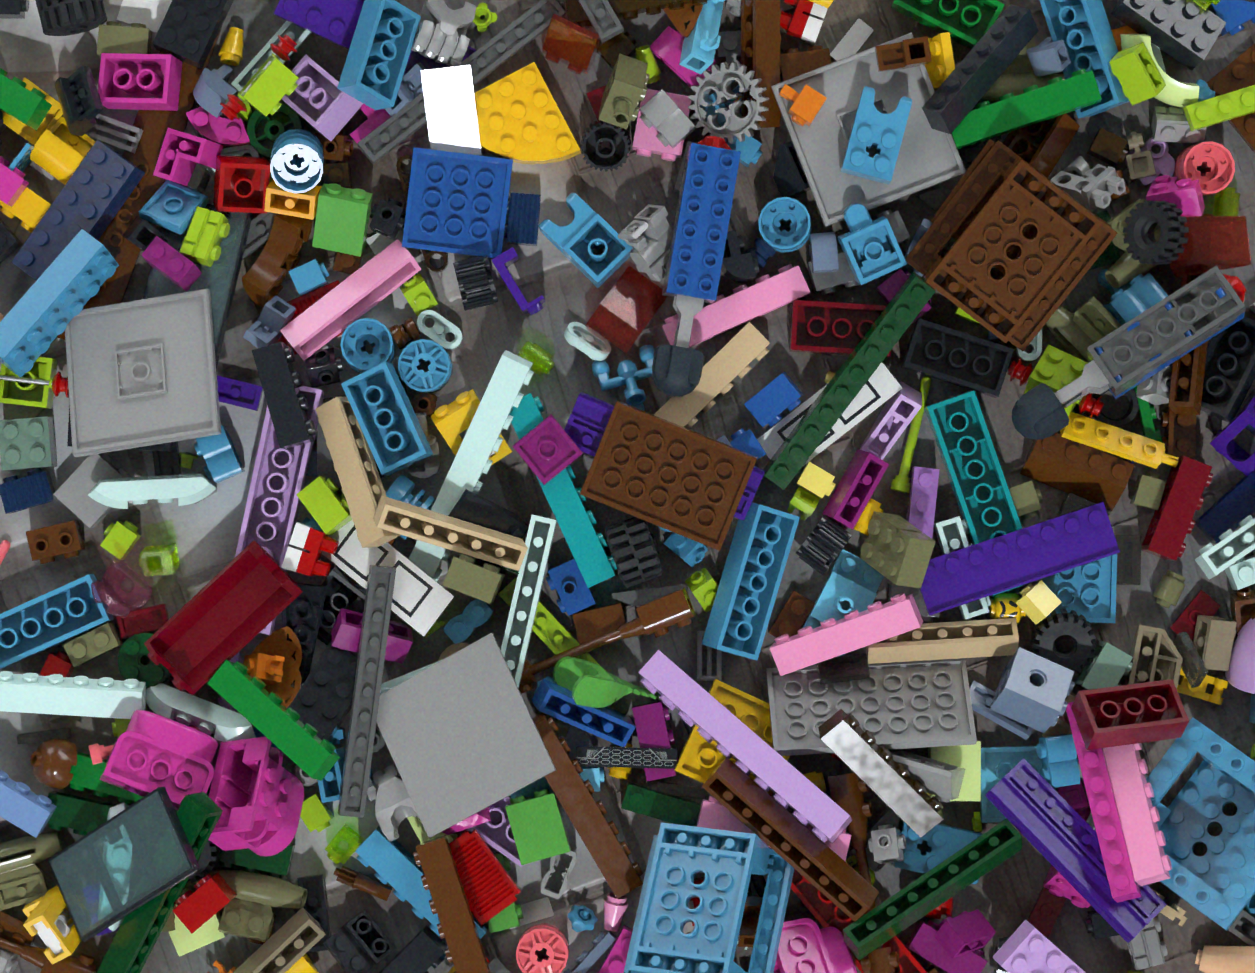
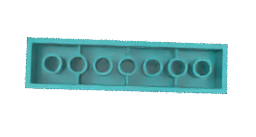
[925,390,1040,596]
[510,393,617,588]

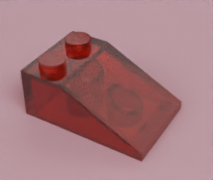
[542,14,600,75]
[1170,216,1251,277]
[586,266,668,355]

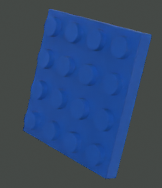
[402,147,513,258]

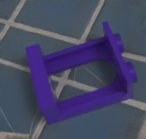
[492,247,545,316]
[1210,397,1255,476]

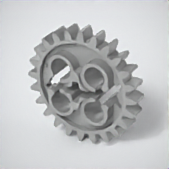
[688,62,769,144]

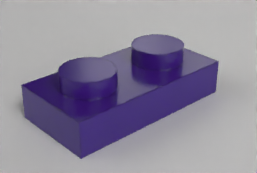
[217,375,263,411]

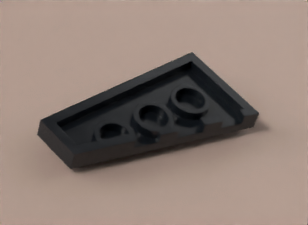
[282,583,328,684]

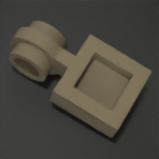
[1126,131,1156,181]

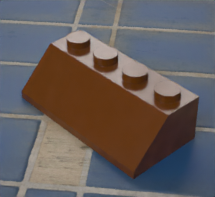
[1003,114,1080,178]
[1020,433,1135,511]

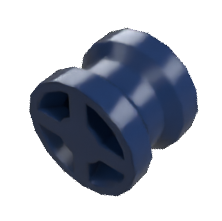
[744,237,776,268]

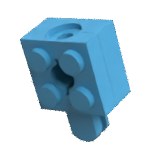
[837,203,907,285]

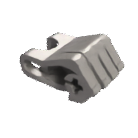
[411,0,476,67]
[367,763,423,842]

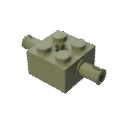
[598,53,650,129]

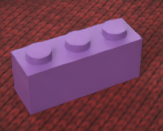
[906,466,940,538]

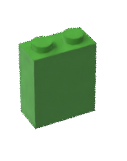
[312,183,373,257]
[505,788,571,865]

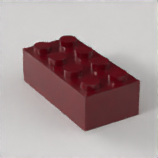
[789,300,891,358]
[1140,456,1213,561]
[1071,679,1189,750]

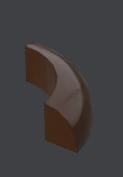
[242,214,313,308]

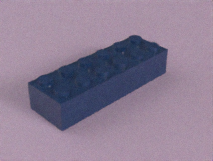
[12,140,145,281]

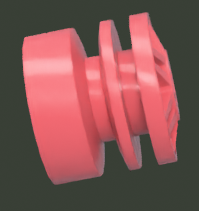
[1174,141,1235,196]
[516,923,569,973]

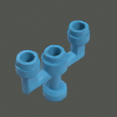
[592,345,655,406]

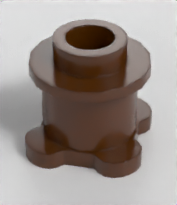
[411,392,438,418]

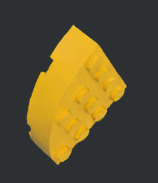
[474,62,581,164]

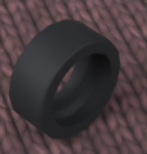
[1092,389,1139,428]

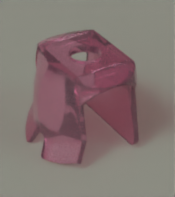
[91,559,152,616]

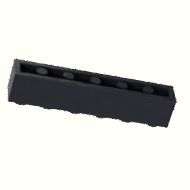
[922,4,1039,134]

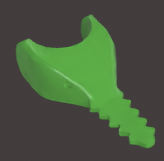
[553,656,662,708]

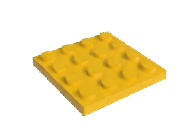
[674,679,790,797]

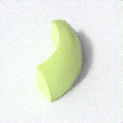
[1120,34,1199,108]

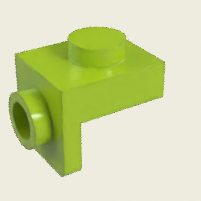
[400,272,438,317]
[685,568,718,613]

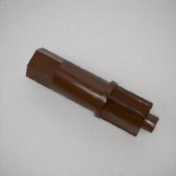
[333,865,393,901]

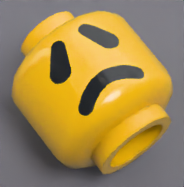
[989,593,1026,624]

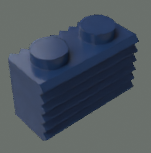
[504,192,541,246]
[0,468,57,514]

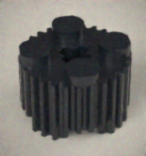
[581,120,631,172]
[453,256,498,311]
[795,515,852,575]

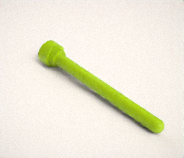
[890,376,931,494]

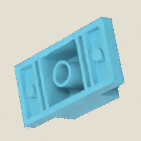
[802,549,884,660]

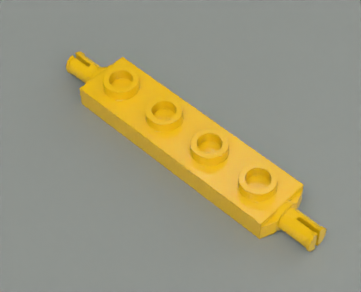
[1060,412,1179,469]

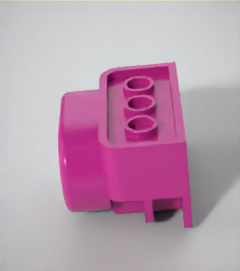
[100,710,218,810]
[208,736,304,856]
[774,918,857,973]

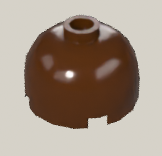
[30,739,77,789]

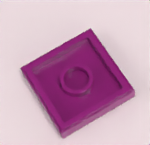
[512,414,583,485]

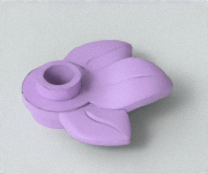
[1125,137,1175,185]

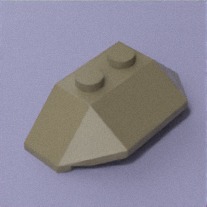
[1124,625,1183,689]

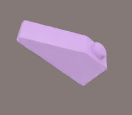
[860,381,922,460]

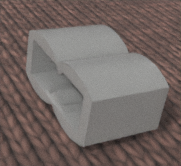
[640,89,695,148]
[541,847,577,899]

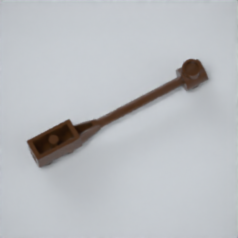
[519,588,695,694]
[828,773,900,973]
[0,937,97,973]

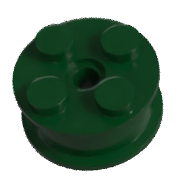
[247,104,304,159]
[118,633,172,688]

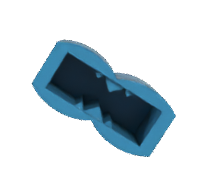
[1108,273,1168,325]
[194,425,245,483]
[444,599,494,644]
[1036,734,1080,788]

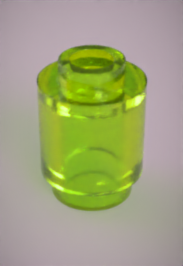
[1213,187,1240,223]
[517,341,555,376]

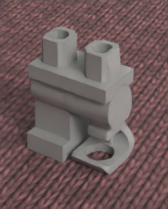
[1051,156,1126,212]
[618,204,673,281]

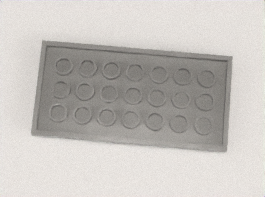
[766,658,977,756]

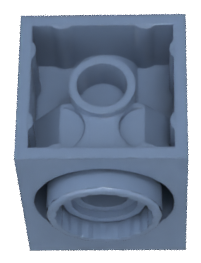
[990,647,1075,733]

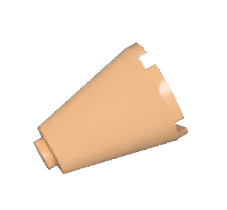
[1195,945,1255,973]

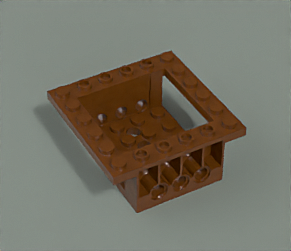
[905,140,1118,352]

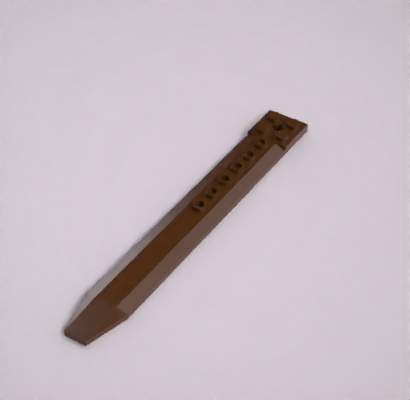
[57,27,222,340]

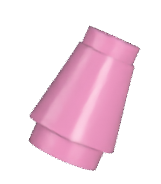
[604,893,628,932]

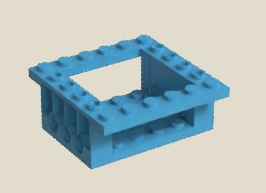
[1146,717,1255,931]
[624,822,794,973]

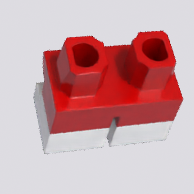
[780,0,827,46]
[281,522,339,576]

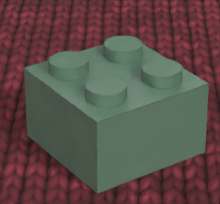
[0,416,57,471]
[1075,640,1133,690]

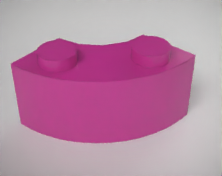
[650,26,716,88]
[186,107,251,148]

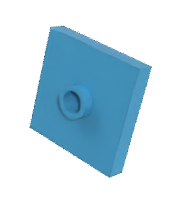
[139,180,209,235]

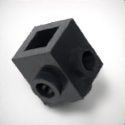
[369,198,406,240]
[305,347,344,388]

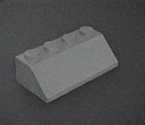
[889,749,965,802]

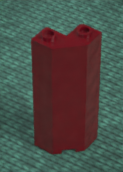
[144,540,303,695]

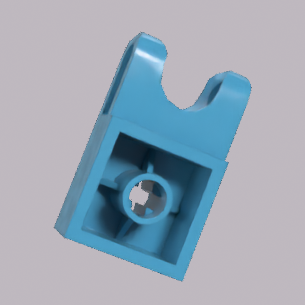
[840,86,912,185]
[538,193,633,288]
[892,819,983,884]

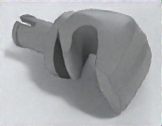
[408,412,441,479]

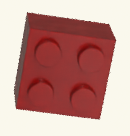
[213,155,270,213]
[172,873,237,934]

